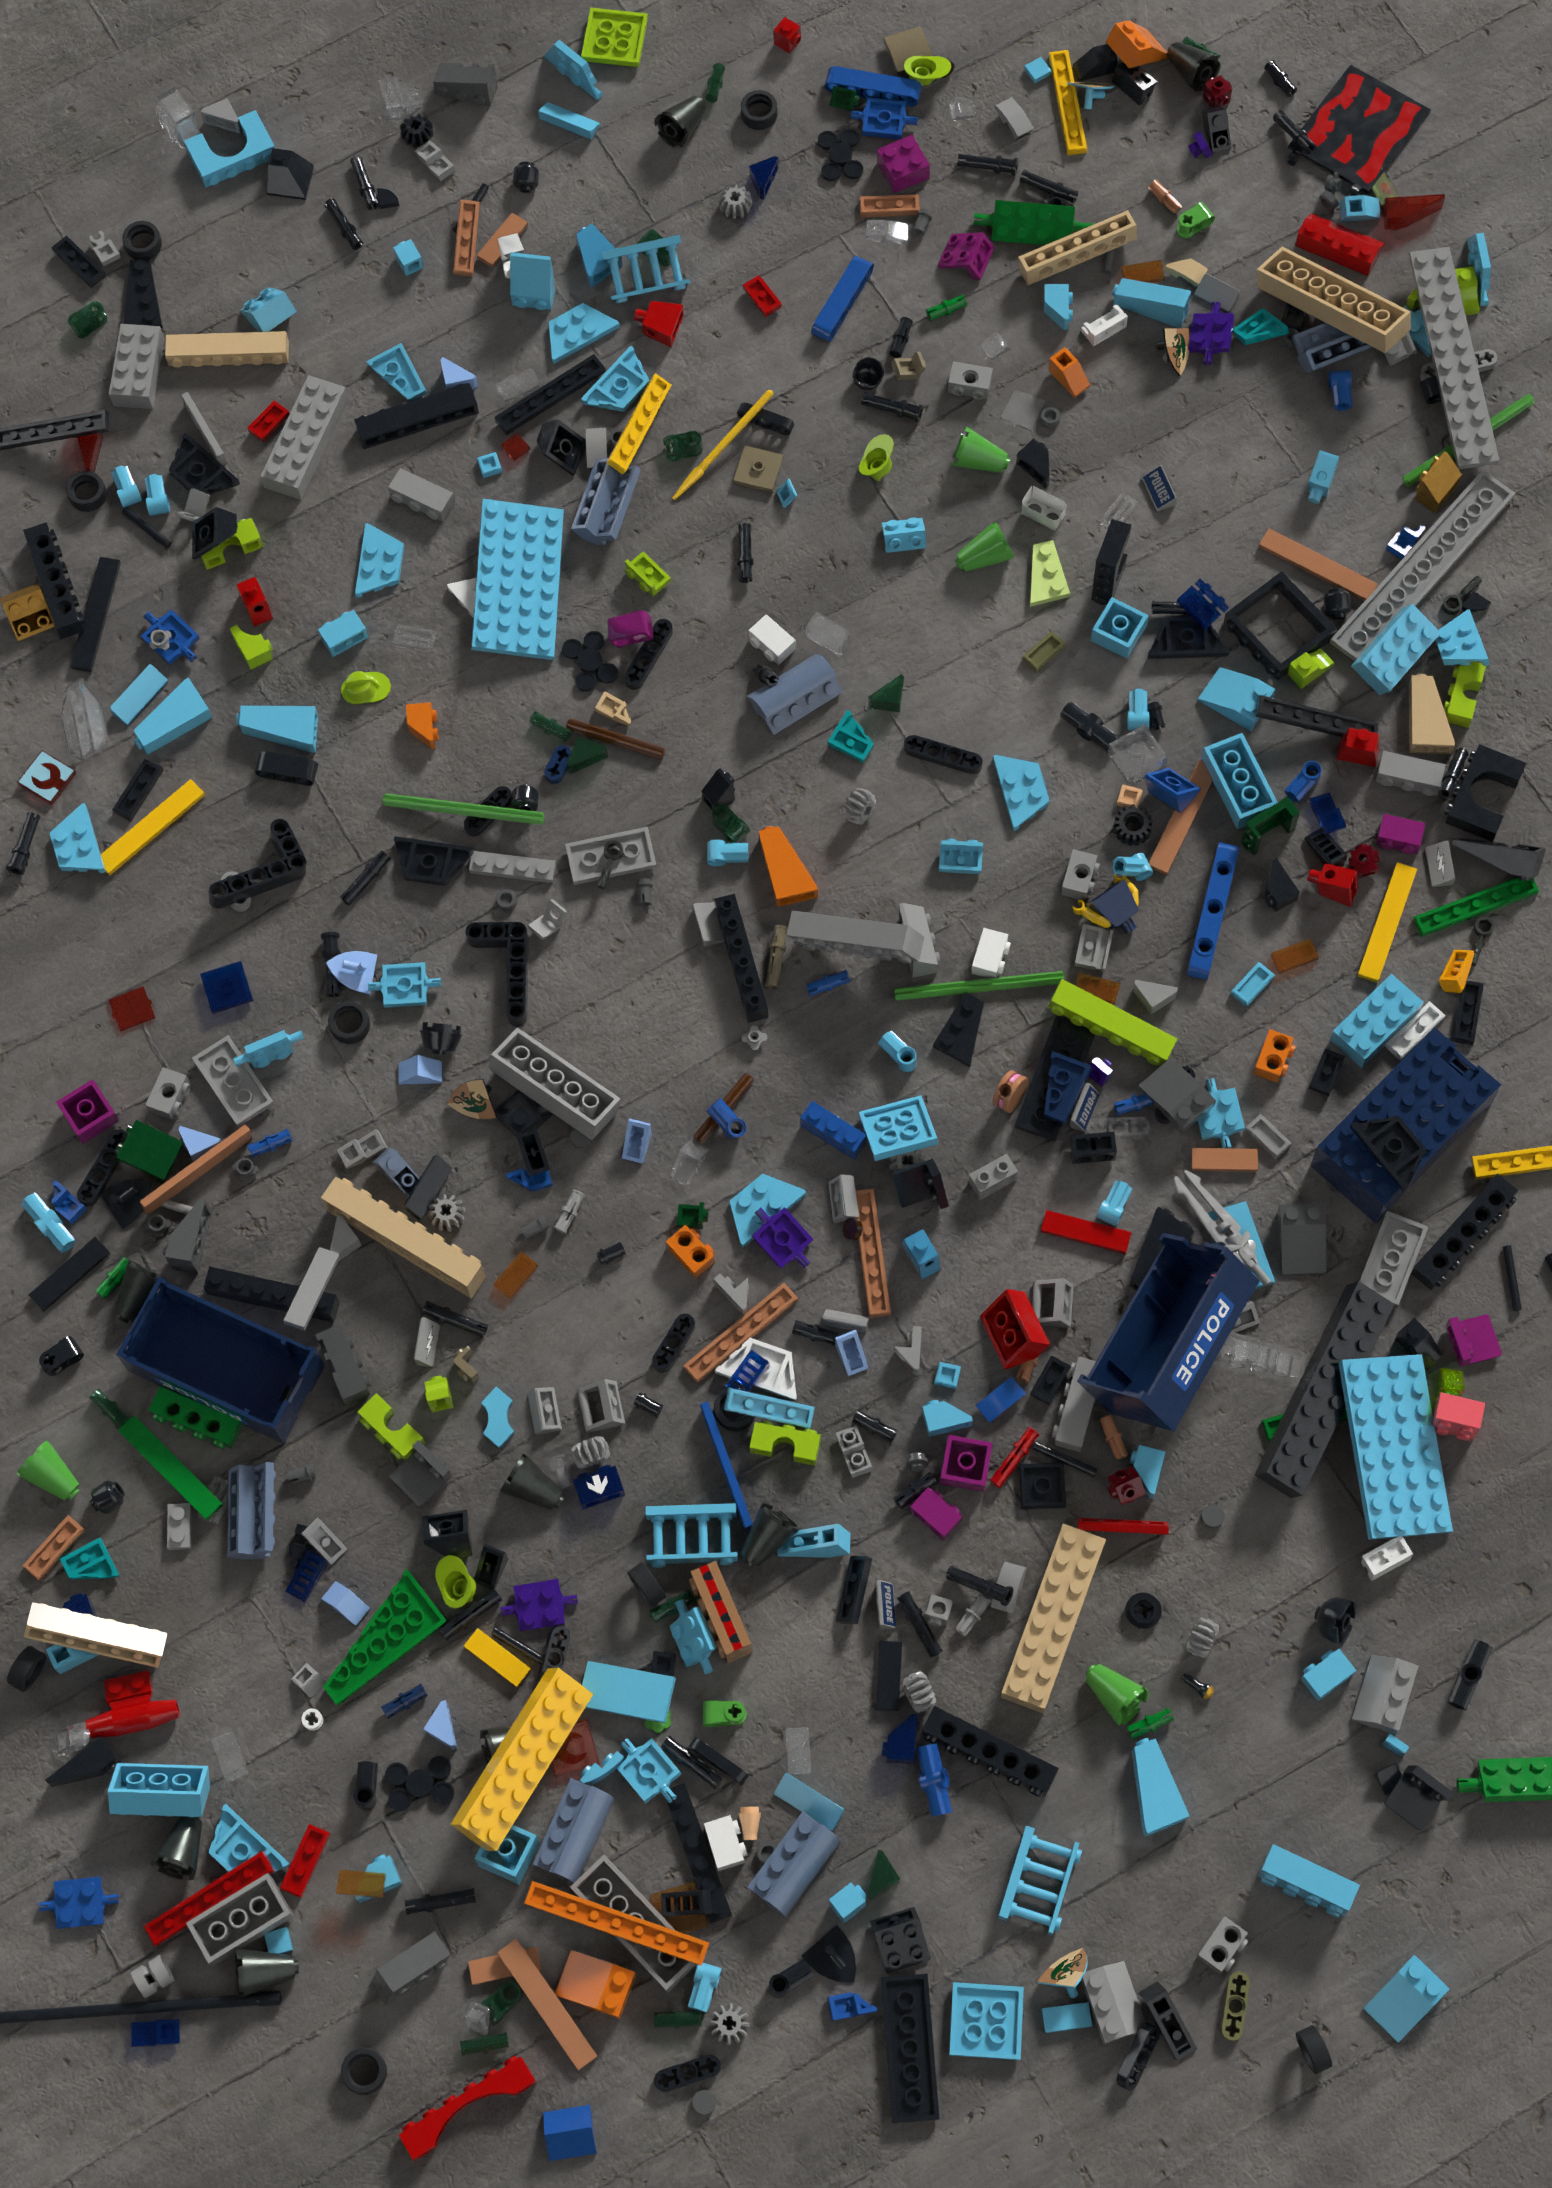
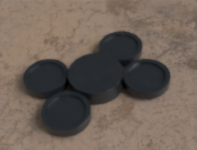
[818,128,863,181]
[562,631,618,692]
[385,1756,455,1812]

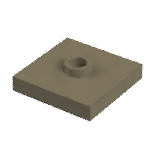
[733,446,784,493]

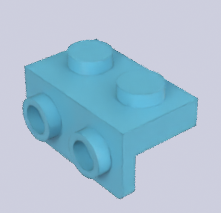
[882,517,926,553]
[939,839,983,874]

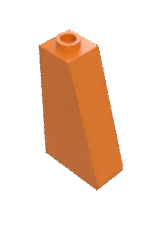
[758,826,818,907]

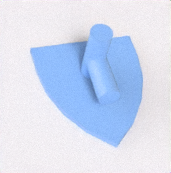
[326,951,377,995]

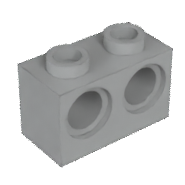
[968,1154,1018,1200]
[1196,1916,1248,1974]

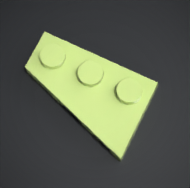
[1030,540,1070,607]

